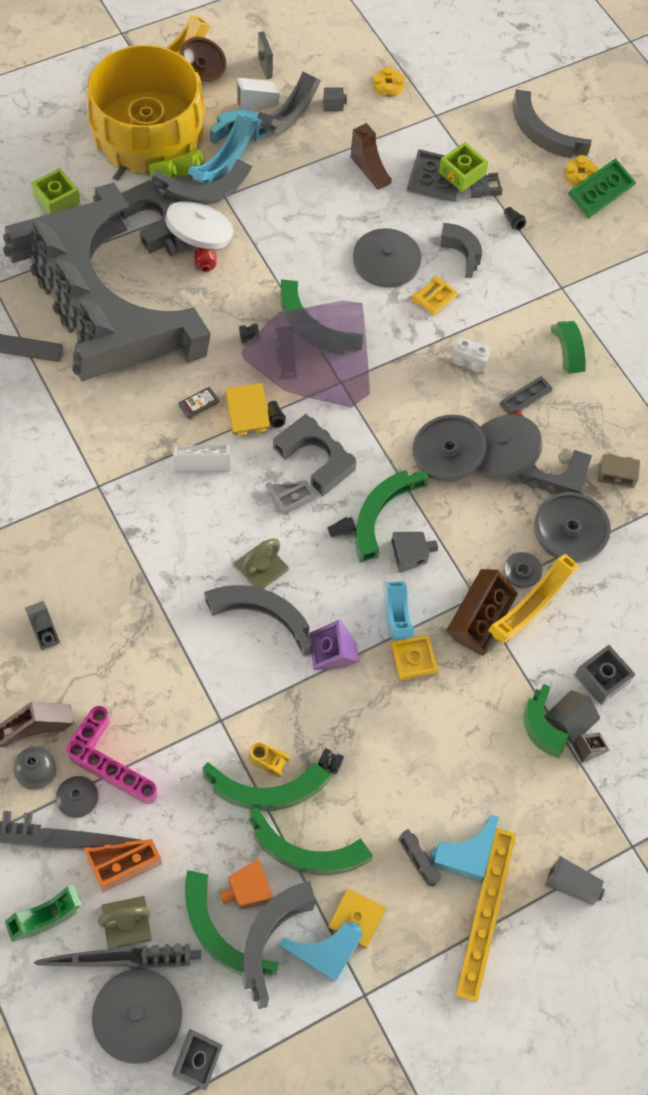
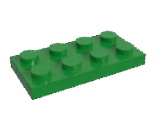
[568,158,636,219]

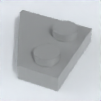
[265,481,316,515]

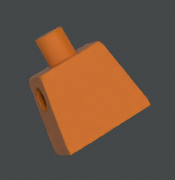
[219,859,274,909]

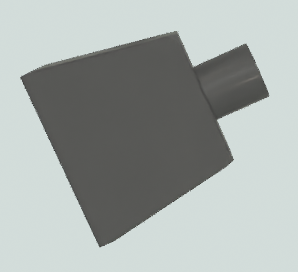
[391,532,438,573]

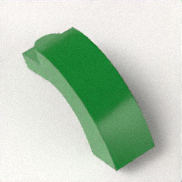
[551,321,586,374]
[524,684,569,759]
[4,885,82,942]

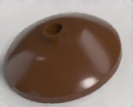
[180,37,227,82]

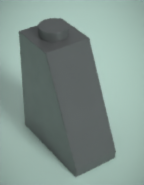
[545,856,605,905]

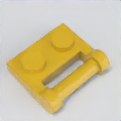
[411,276,458,316]

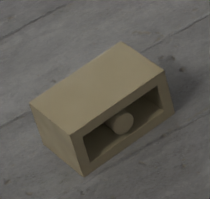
[598,454,640,488]

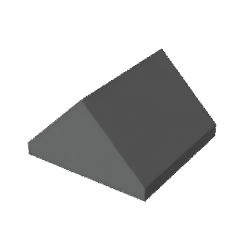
[544,690,600,745]
[172,1029,223,1090]

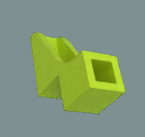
[149,149,205,180]

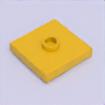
[390,635,439,681]
[328,888,386,949]

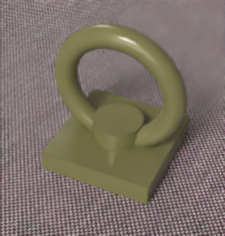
[234,538,289,589]
[98,896,152,949]

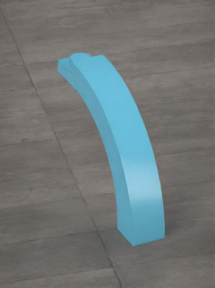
[188,114,259,184]

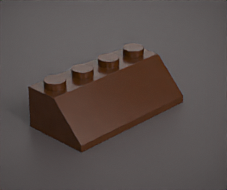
[446,569,518,656]

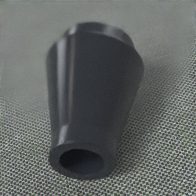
[504,207,526,230]
[267,401,286,428]
[327,516,356,538]

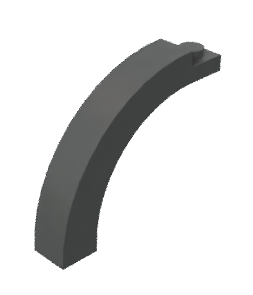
[257,71,321,134]
[513,89,592,158]
[150,158,252,205]
[204,585,313,657]
[242,881,316,1009]

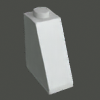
[236,78,280,112]

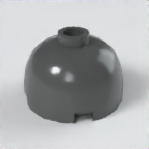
[13,747,56,790]

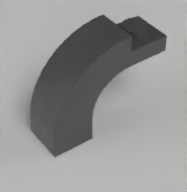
[440,223,482,278]

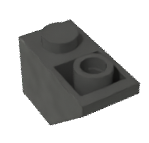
[25,601,60,650]

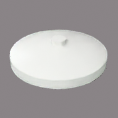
[165,201,233,249]

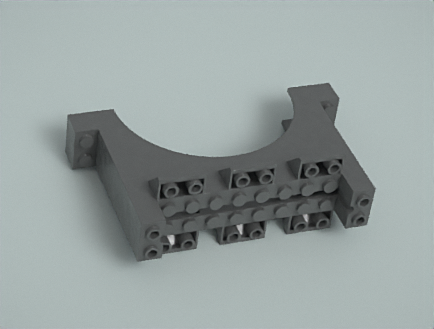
[3,183,211,382]

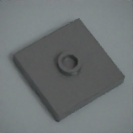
[258,31,273,79]

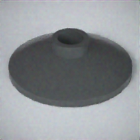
[504,552,543,588]
[56,776,98,818]

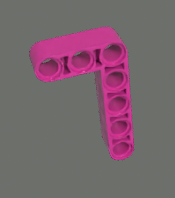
[66,706,158,804]

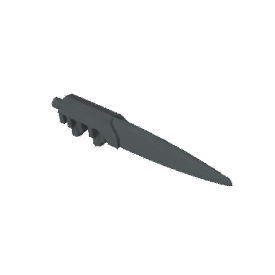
[0,811,141,848]
[33,943,201,969]

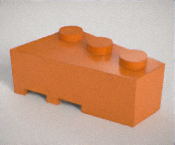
[84,839,162,893]

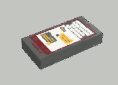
[178,386,219,419]

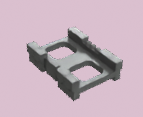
[470,172,503,198]

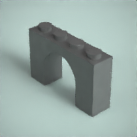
[120,180,175,254]
[273,414,357,496]
[508,450,592,494]

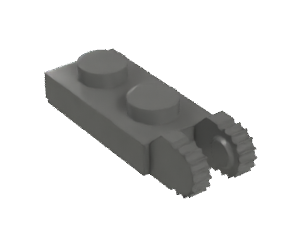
[398,829,441,887]

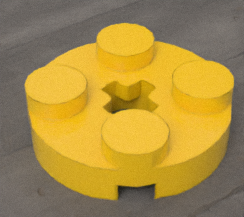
[373,66,405,97]
[565,155,599,186]

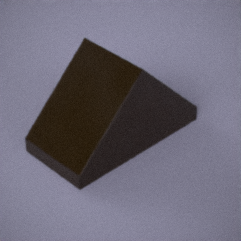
[572,732,609,763]

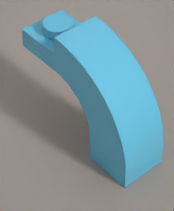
[210,110,268,144]
[385,581,414,640]

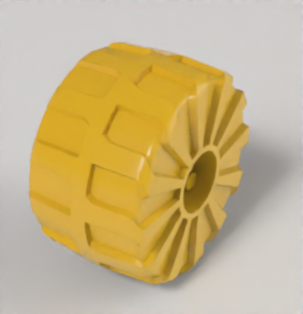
[86,45,205,174]

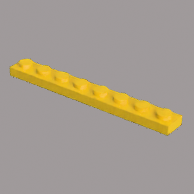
[455,828,516,1003]

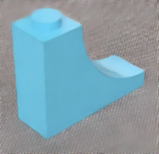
[430,814,499,882]
[279,921,364,981]

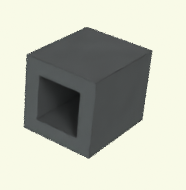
[323,87,347,111]

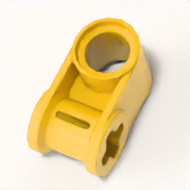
[249,742,290,777]

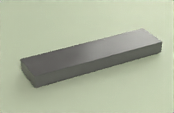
[0,334,63,362]

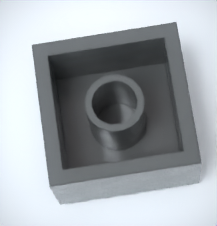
[575,645,636,705]

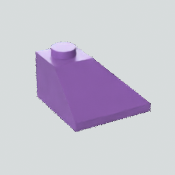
[310,620,359,670]

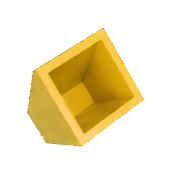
[224,383,270,436]

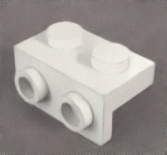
[450,337,492,374]

